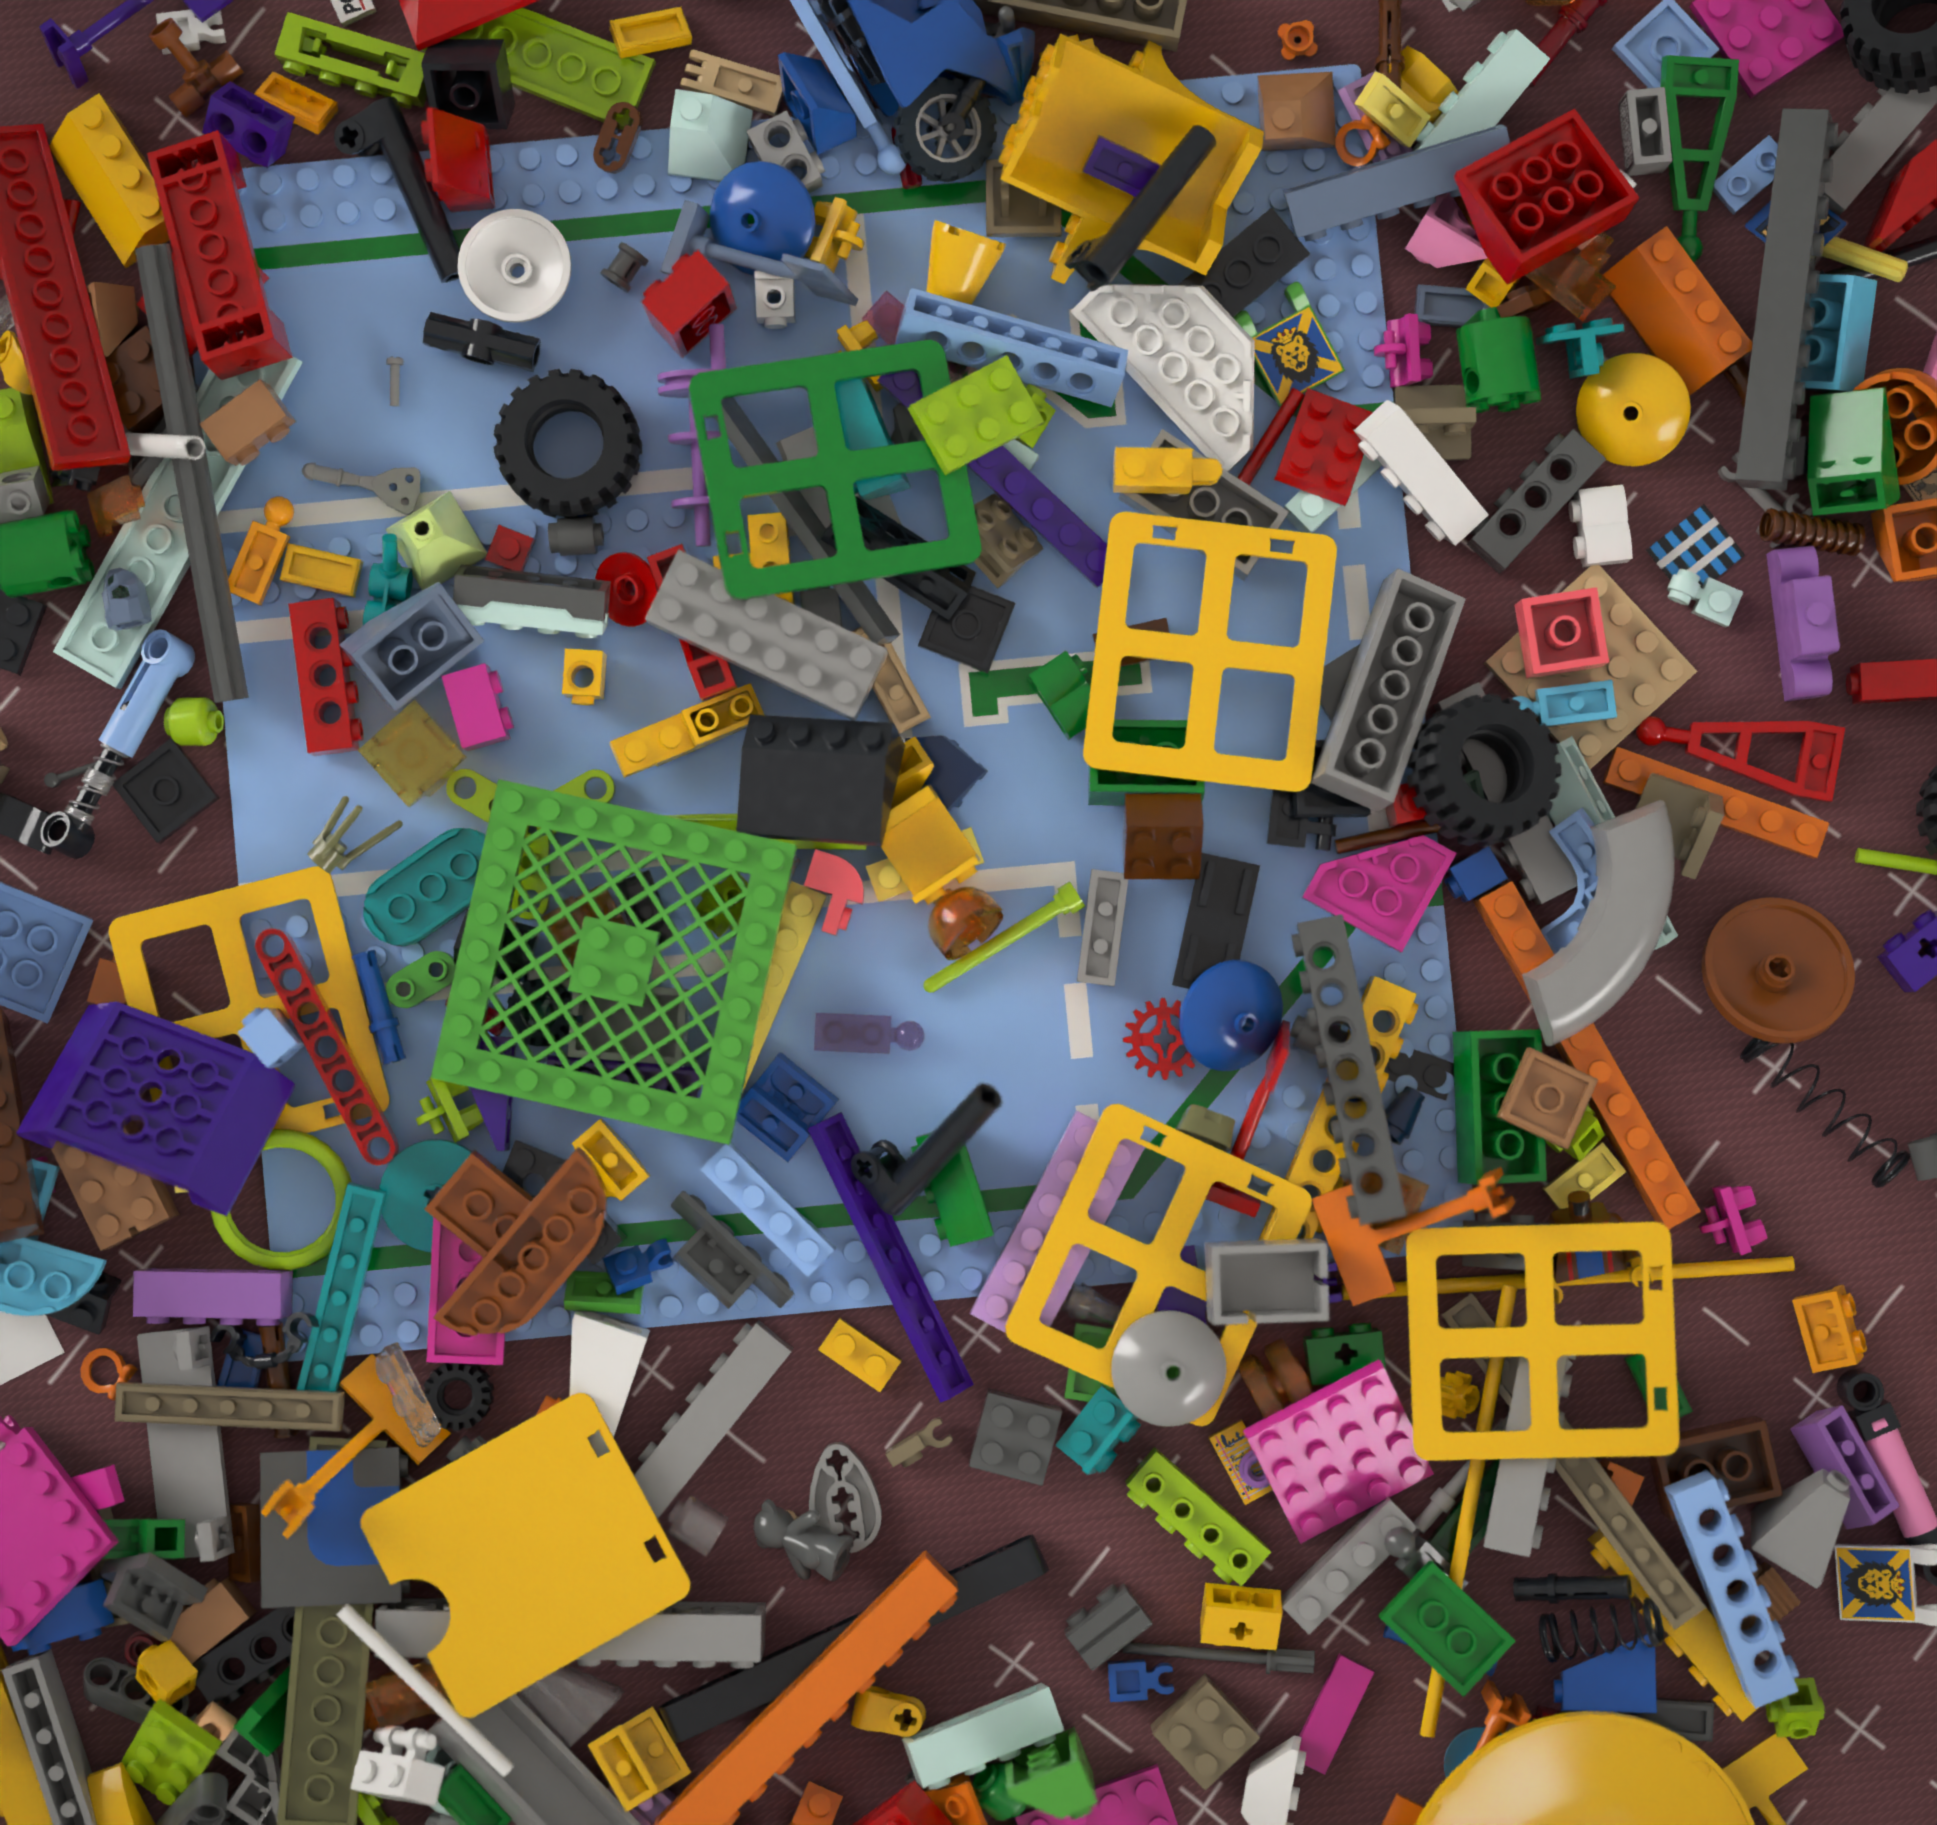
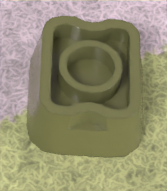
[1175,1104,1235,1153]

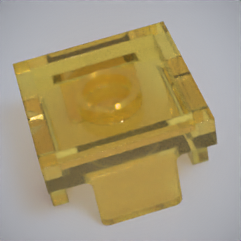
[358,700,467,808]

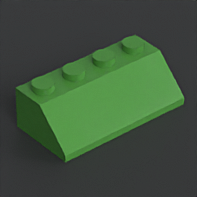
[1005,1727,1098,1819]

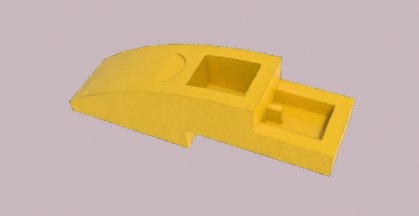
[609,683,764,778]
[87,1762,156,1825]

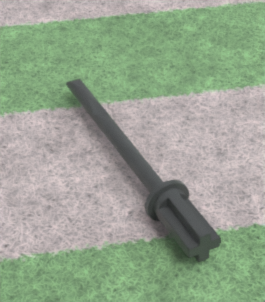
[1123,1642,1315,1674]

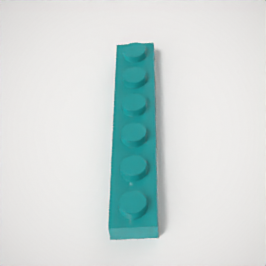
[297,1182,387,1391]

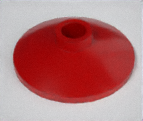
[595,552,659,627]

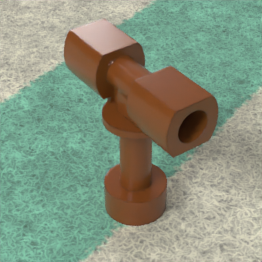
[149,18,244,118]

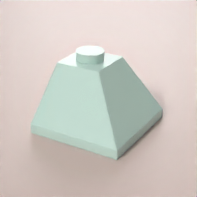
[668,89,753,182]

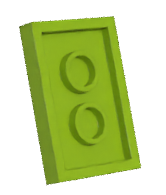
[908,355,1044,476]
[120,1698,222,1806]

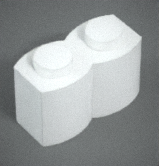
[1568,485,1632,568]

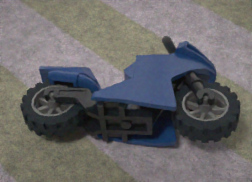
[819,0,1035,182]

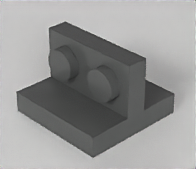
[99,1553,208,1641]

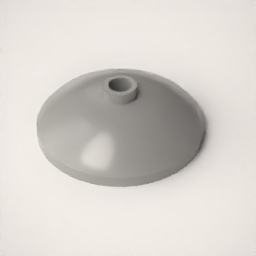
[1111,1310,1226,1426]

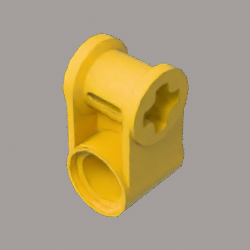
[0,330,33,395]
[850,1686,926,1737]

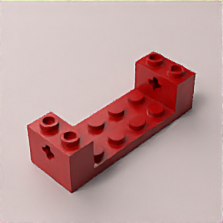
[147,130,293,380]

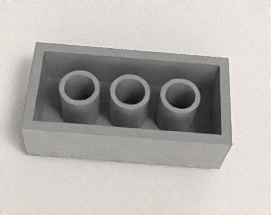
[1119,429,1289,581]

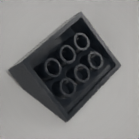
[736,715,905,846]

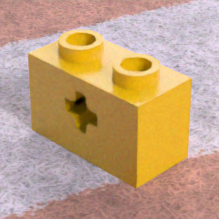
[1200,1583,1282,1650]

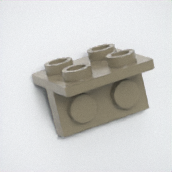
[1394,385,1477,461]
[974,494,1043,589]

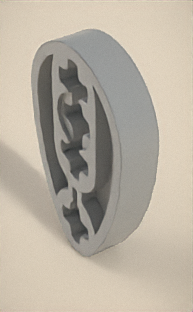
[809,1442,882,1553]

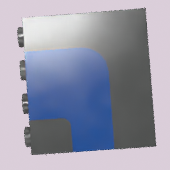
[260,1447,411,1608]

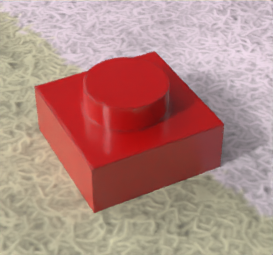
[485,525,535,571]

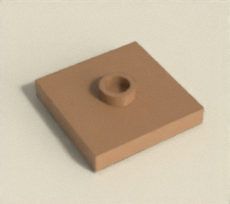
[1496,1047,1598,1149]

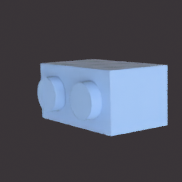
[238,1007,305,1068]

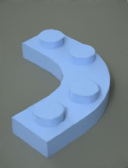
[1541,808,1598,954]

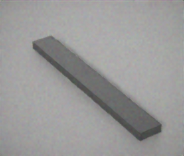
[714,397,900,644]

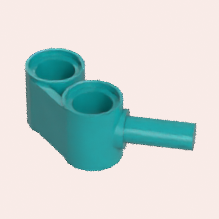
[363,533,413,625]

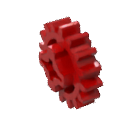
[1122,998,1195,1080]

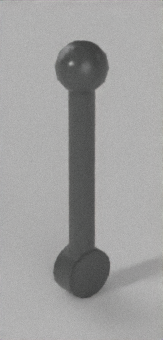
[44,762,96,788]

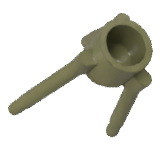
[307,796,403,873]

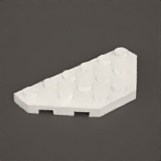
[1070,284,1255,472]

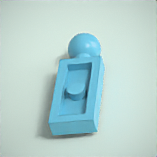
[1512,680,1617,727]

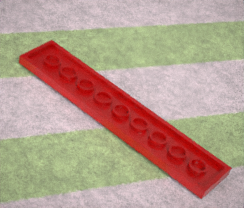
[0,124,131,471]

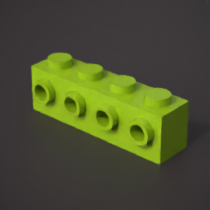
[1125,1447,1271,1587]

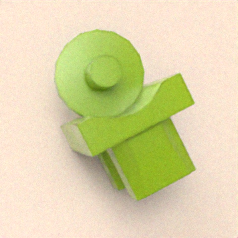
[416,1077,484,1142]

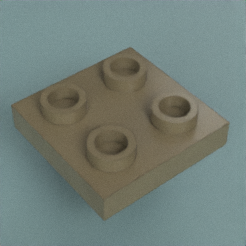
[986,159,1061,237]

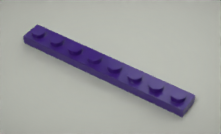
[877,371,1107,588]
[808,1112,974,1403]

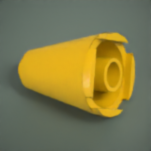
[926,220,1006,305]

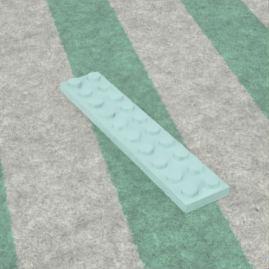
[53,331,303,689]

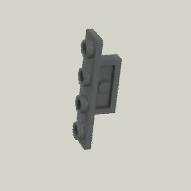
[671,1191,794,1309]

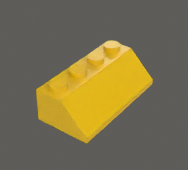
[49,93,170,268]

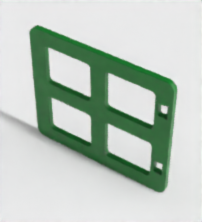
[689,340,982,600]

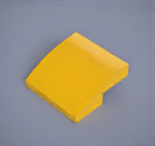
[587,1706,691,1812]

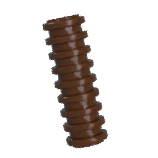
[1759,508,1865,557]

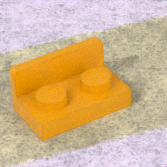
[1792,1285,1867,1373]

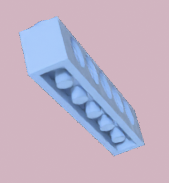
[895,288,1128,407]
[1664,1470,1799,1708]

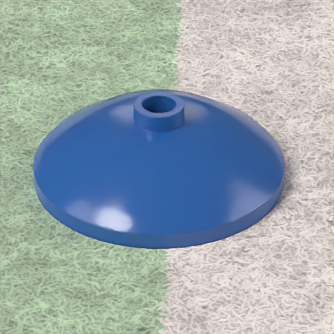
[710,161,815,276]
[1179,960,1283,1071]

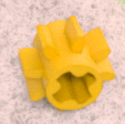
[1440,1371,1480,1419]

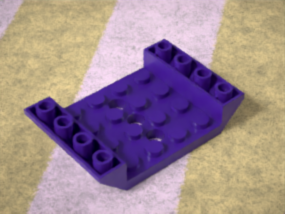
[16,1001,296,1216]

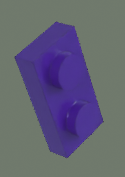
[1082,135,1162,197]

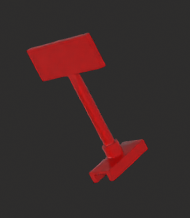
[1205,1020,1290,1218]

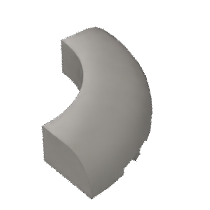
[1522,800,1674,1046]

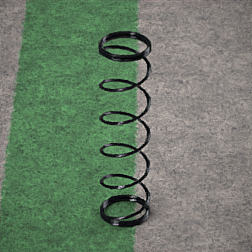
[1740,1038,1910,1188]

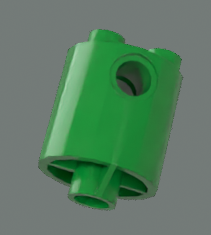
[1456,307,1541,414]
[0,510,95,598]

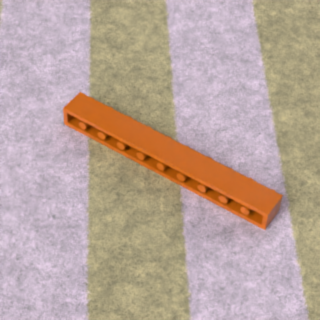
[1473,881,1701,1230]
[654,1550,958,1825]

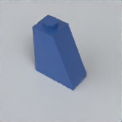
[1553,1635,1657,1714]

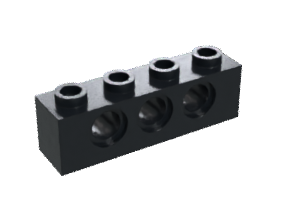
[192,1607,295,1706]

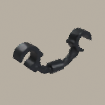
[210,1312,319,1370]

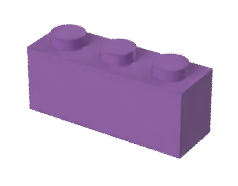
[1790,1405,1899,1529]

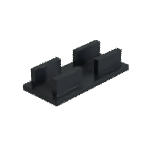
[1178,208,1310,318]
[1172,853,1260,989]

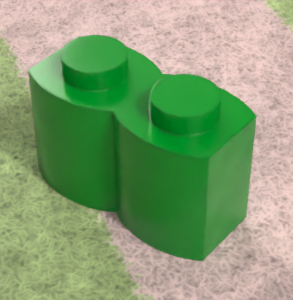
[1027,651,1091,740]

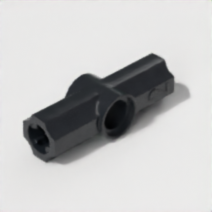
[423,312,541,372]

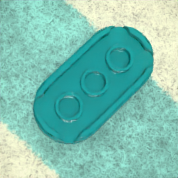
[363,828,486,946]

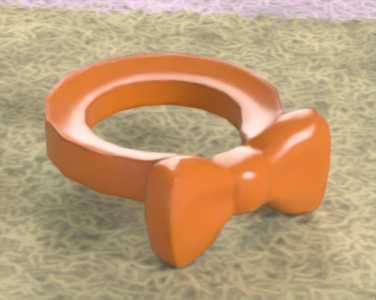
[1335,114,1391,166]
[81,1348,138,1400]

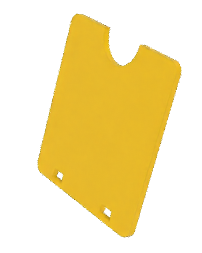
[360,1393,691,1717]

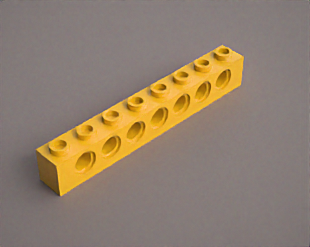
[1258,976,1419,1240]

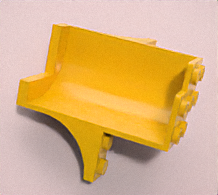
[998,34,1264,284]

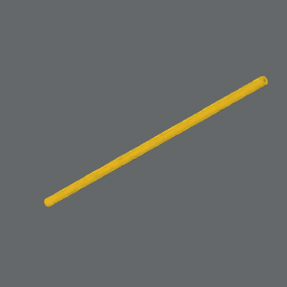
[1341,1256,1795,1300]
[1420,1284,1518,1738]

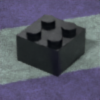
[421,39,515,129]

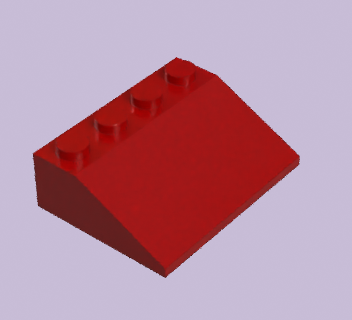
[1454,108,1640,285]

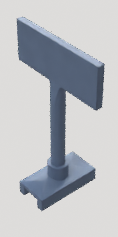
[660,200,858,306]

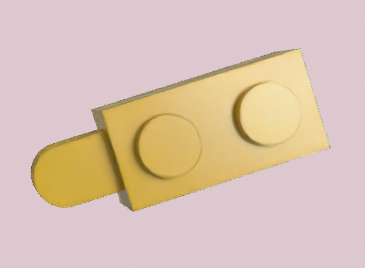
[1113,447,1222,494]

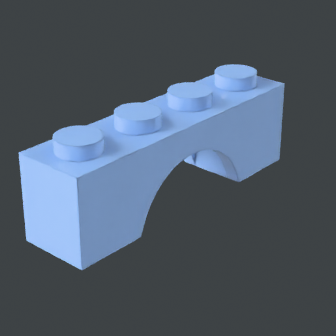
[700,1143,837,1277]

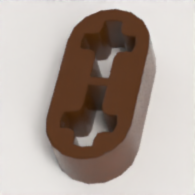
[593,102,643,174]

